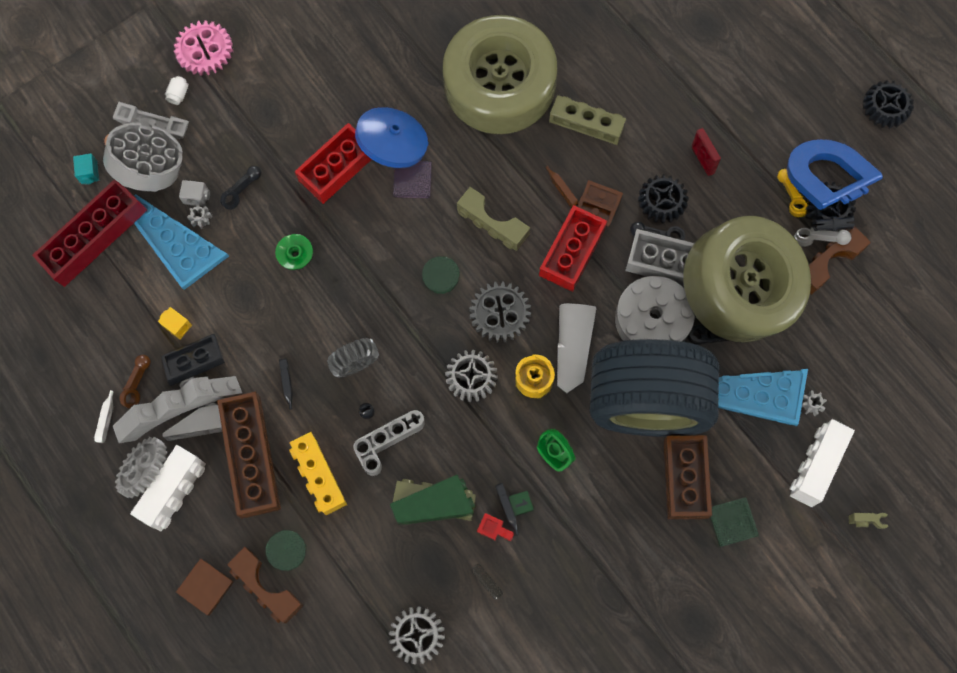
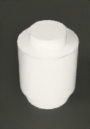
[165,76,188,105]

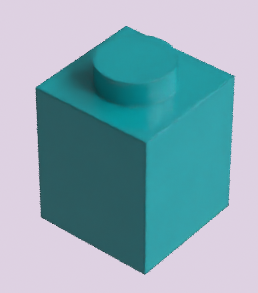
[73,154,99,184]

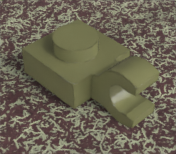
[849,513,888,529]

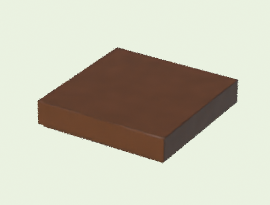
[176,558,233,616]

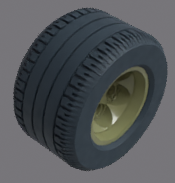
[590,339,719,437]

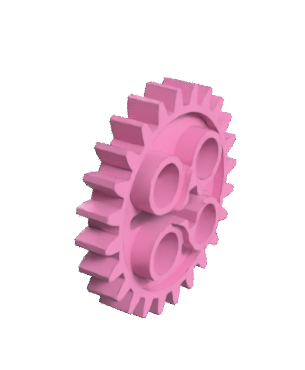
[174,20,233,76]

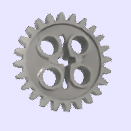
[115,437,167,498]

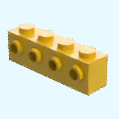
[289,432,347,515]

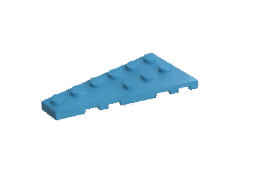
[134,194,229,290]
[718,369,808,426]

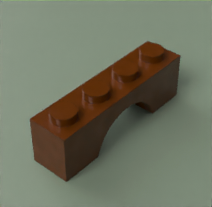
[809,226,871,295]
[227,547,304,623]

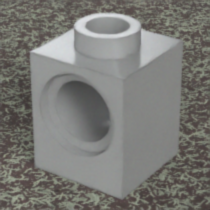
[179,180,210,207]

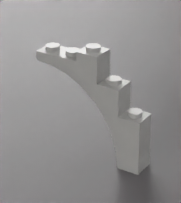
[113,376,242,443]

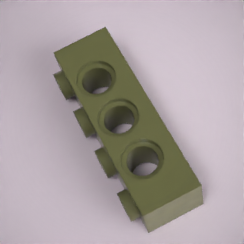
[549,95,626,145]

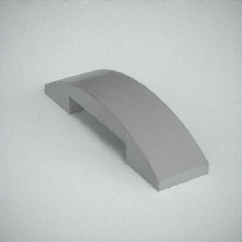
[113,102,189,138]

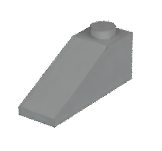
[162,403,222,441]

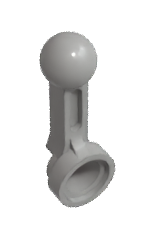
[794,228,851,247]

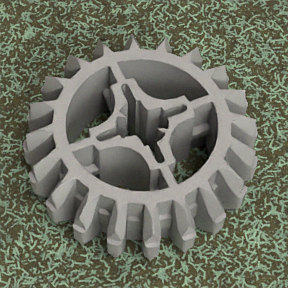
[445,350,498,402]
[389,607,445,664]

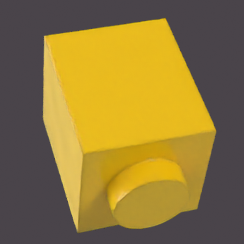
[158,307,192,340]

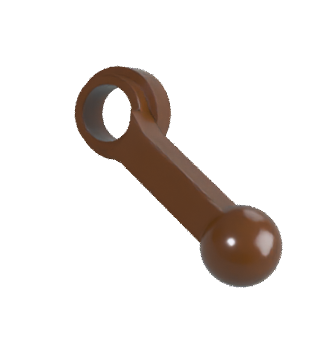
[120,354,151,408]

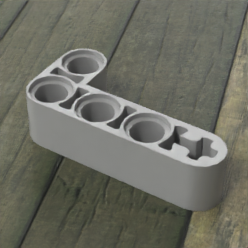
[353,410,425,476]

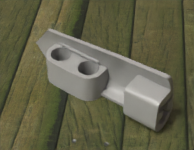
[557,303,596,393]

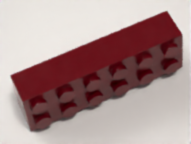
[32,179,147,287]

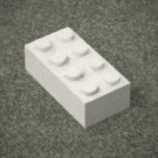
[790,419,855,507]
[131,445,206,532]

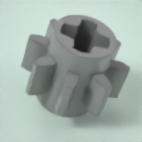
[187,204,212,229]
[802,390,827,416]

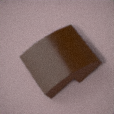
[577,180,623,227]

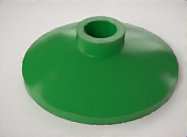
[275,234,313,270]

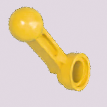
[777,169,809,217]

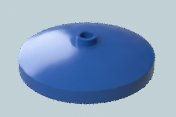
[355,107,428,168]

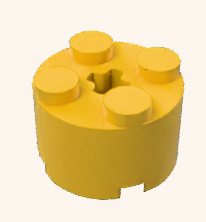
[515,355,555,398]

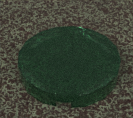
[422,256,460,293]
[266,530,306,571]

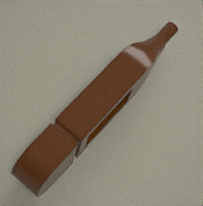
[546,166,579,208]

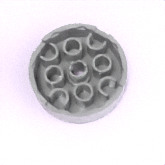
[103,123,183,192]
[615,276,695,342]

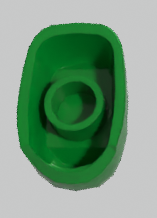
[536,429,576,472]

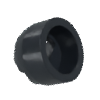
[359,403,375,419]

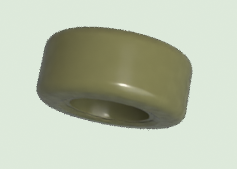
[442,15,558,134]
[683,216,811,342]

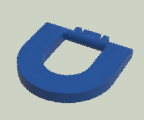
[787,140,883,210]

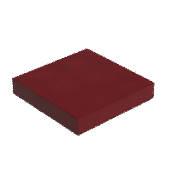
[691,128,721,176]

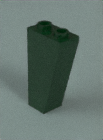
[390,475,476,525]

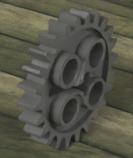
[469,281,531,343]

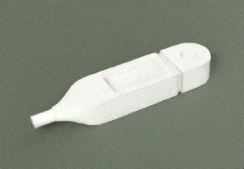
[95,390,114,443]

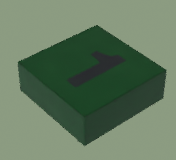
[508,491,534,516]

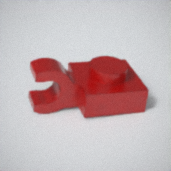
[477,513,514,542]

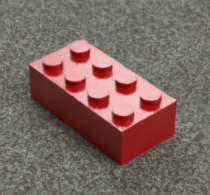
[295,123,372,204]
[539,205,607,292]

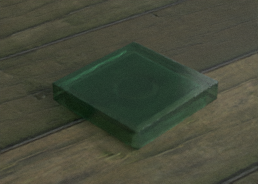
[710,497,759,547]

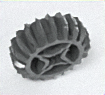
[327,338,379,377]

